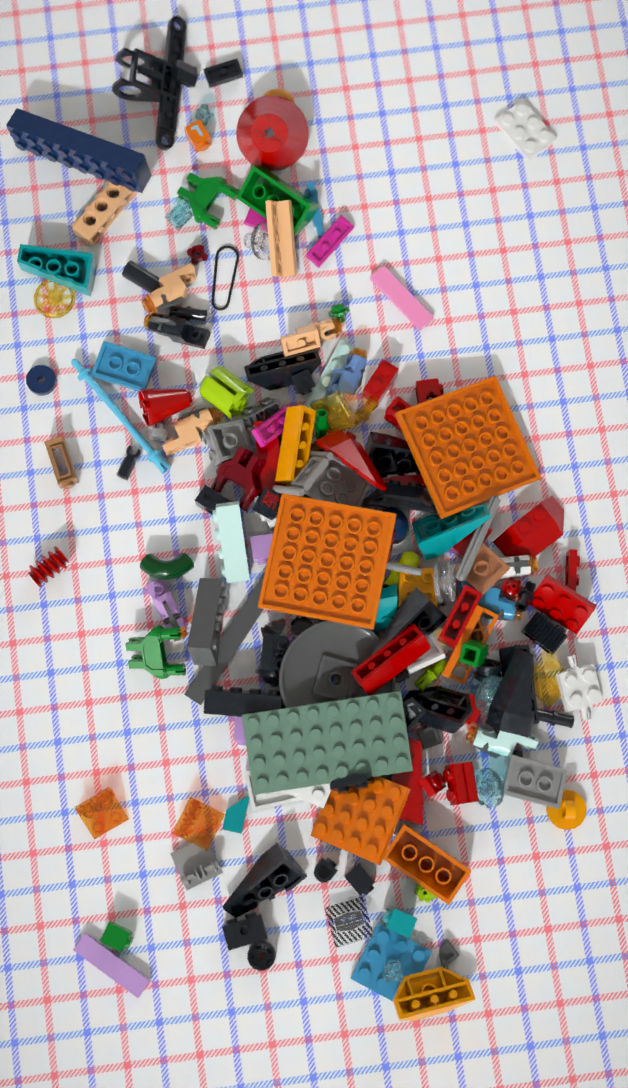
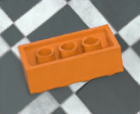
[383,823,471,905]

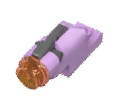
[146,579,188,642]

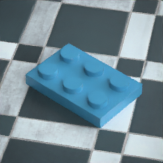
[91,341,157,391]

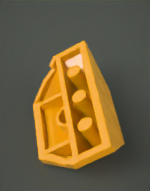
[393,967,476,1021]

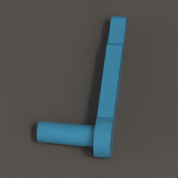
[304,182,324,238]

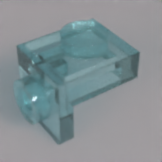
[165,197,194,230]

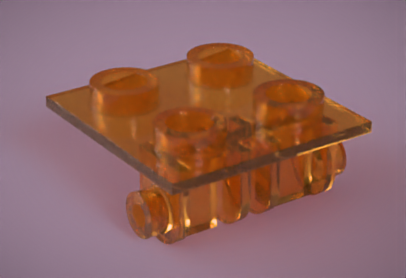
[74,787,129,839]
[172,797,225,851]

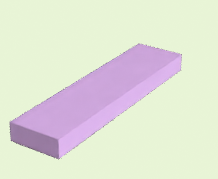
[73,933,151,998]

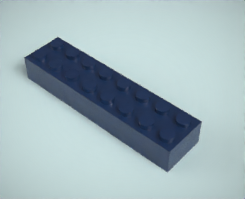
[6,108,152,193]

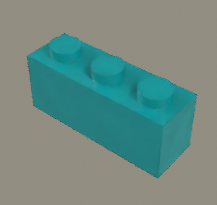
[382,906,417,938]

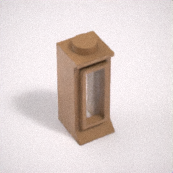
[44,436,79,489]

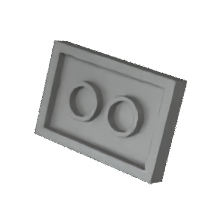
[501,755,568,809]

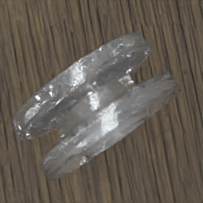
[433,561,457,604]

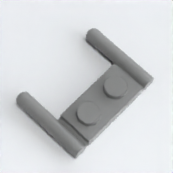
[272,451,333,496]

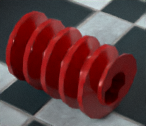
[28,546,70,588]

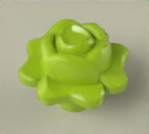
[414,883,437,903]

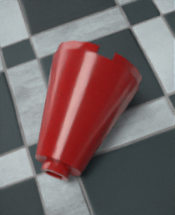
[138,389,192,426]

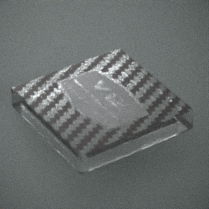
[324,896,374,948]

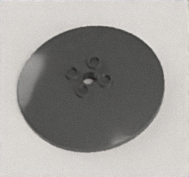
[279,621,396,708]

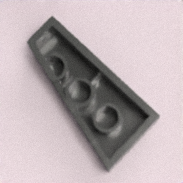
[187,578,228,666]

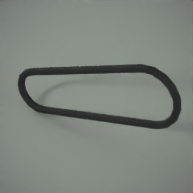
[211,246,239,311]

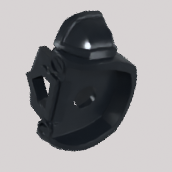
[255,618,290,687]

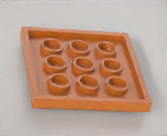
[310,776,411,866]

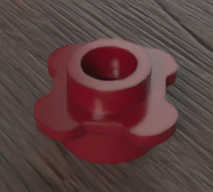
[187,245,208,265]

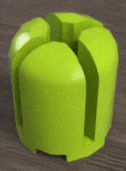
[199,366,254,419]

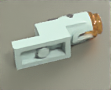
[465,725,538,758]

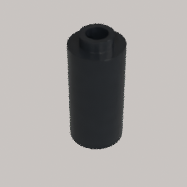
[122,260,161,293]

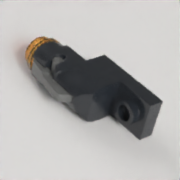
[144,313,211,349]

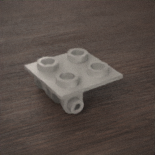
[170,836,223,890]

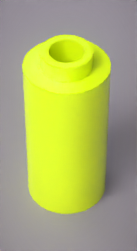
[384,551,420,594]

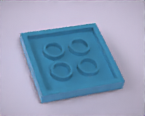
[350,923,432,1001]

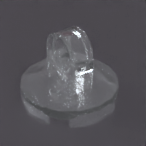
[243,222,270,260]

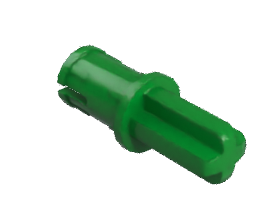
[314,409,329,440]

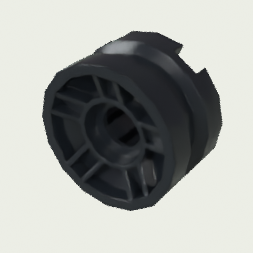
[474,659,502,683]
[247,941,276,971]

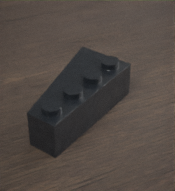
[203,685,285,717]

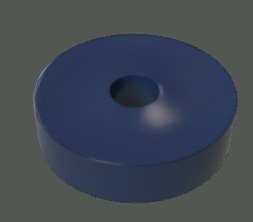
[26,365,57,396]

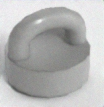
[149,422,168,442]

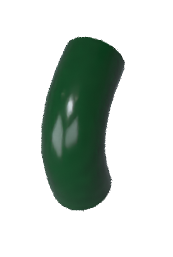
[140,553,194,580]

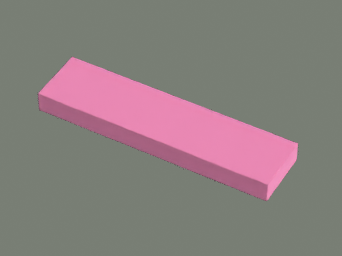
[370,266,434,331]

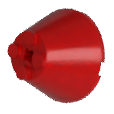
[236,96,309,171]

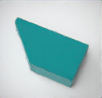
[222,797,250,834]

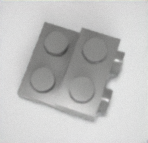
[203,419,254,466]

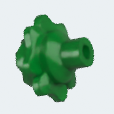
[329,303,350,323]

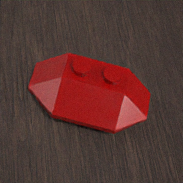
[493,496,564,559]

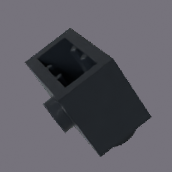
[222,912,268,951]

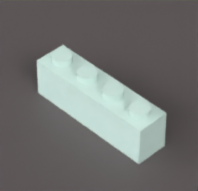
[212,501,250,583]

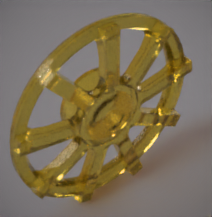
[34,280,75,318]

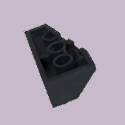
[365,431,421,478]

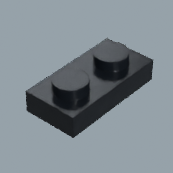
[203,58,243,88]
[329,773,375,794]

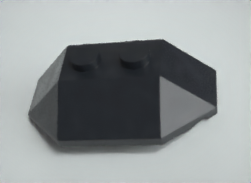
[244,348,321,391]
[363,480,438,513]
[402,686,473,734]

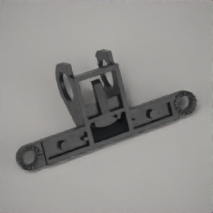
[112,16,187,151]

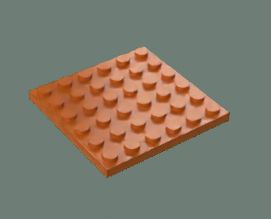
[395,375,542,519]
[258,493,397,630]

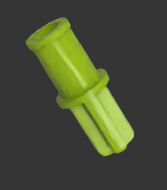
[414,659,447,692]

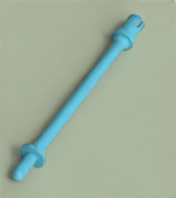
[71,359,171,474]

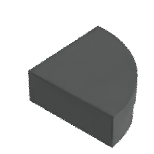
[439,938,460,968]

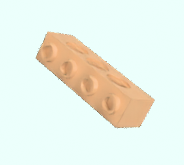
[72,181,137,247]

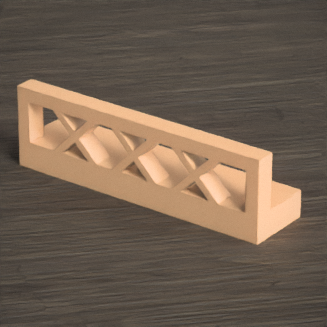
[265,200,297,277]

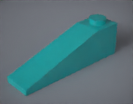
[412,504,491,561]

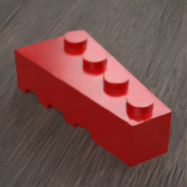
[391,738,423,825]

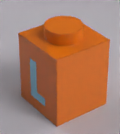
[184,119,212,153]

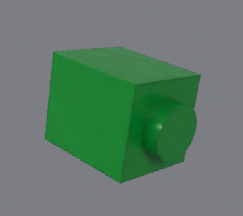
[459,639,489,667]
[100,921,134,952]

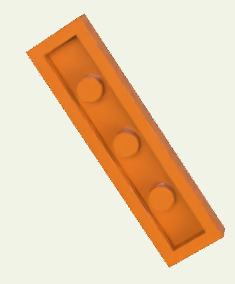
[442,605,500,685]

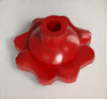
[500,577,524,601]

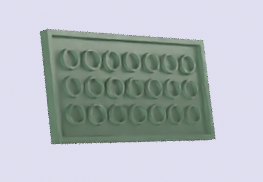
[242,691,413,795]

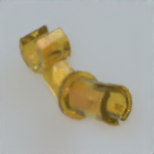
[338,398,378,423]

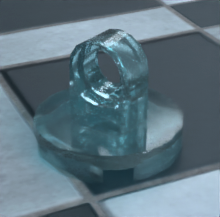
[470,675,503,714]
[474,768,505,809]

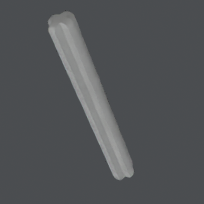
[455,496,501,582]

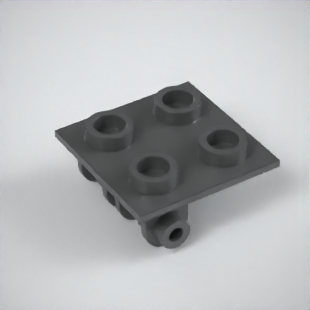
[240,397,280,427]

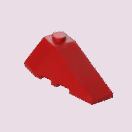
[316,429,387,491]

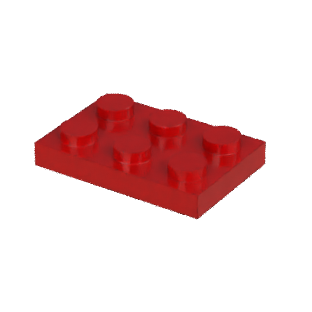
[529,574,597,635]

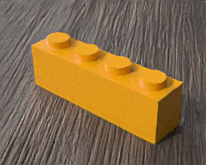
[275,405,316,486]

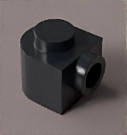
[314,857,338,883]

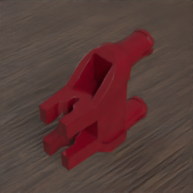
[210,446,267,512]

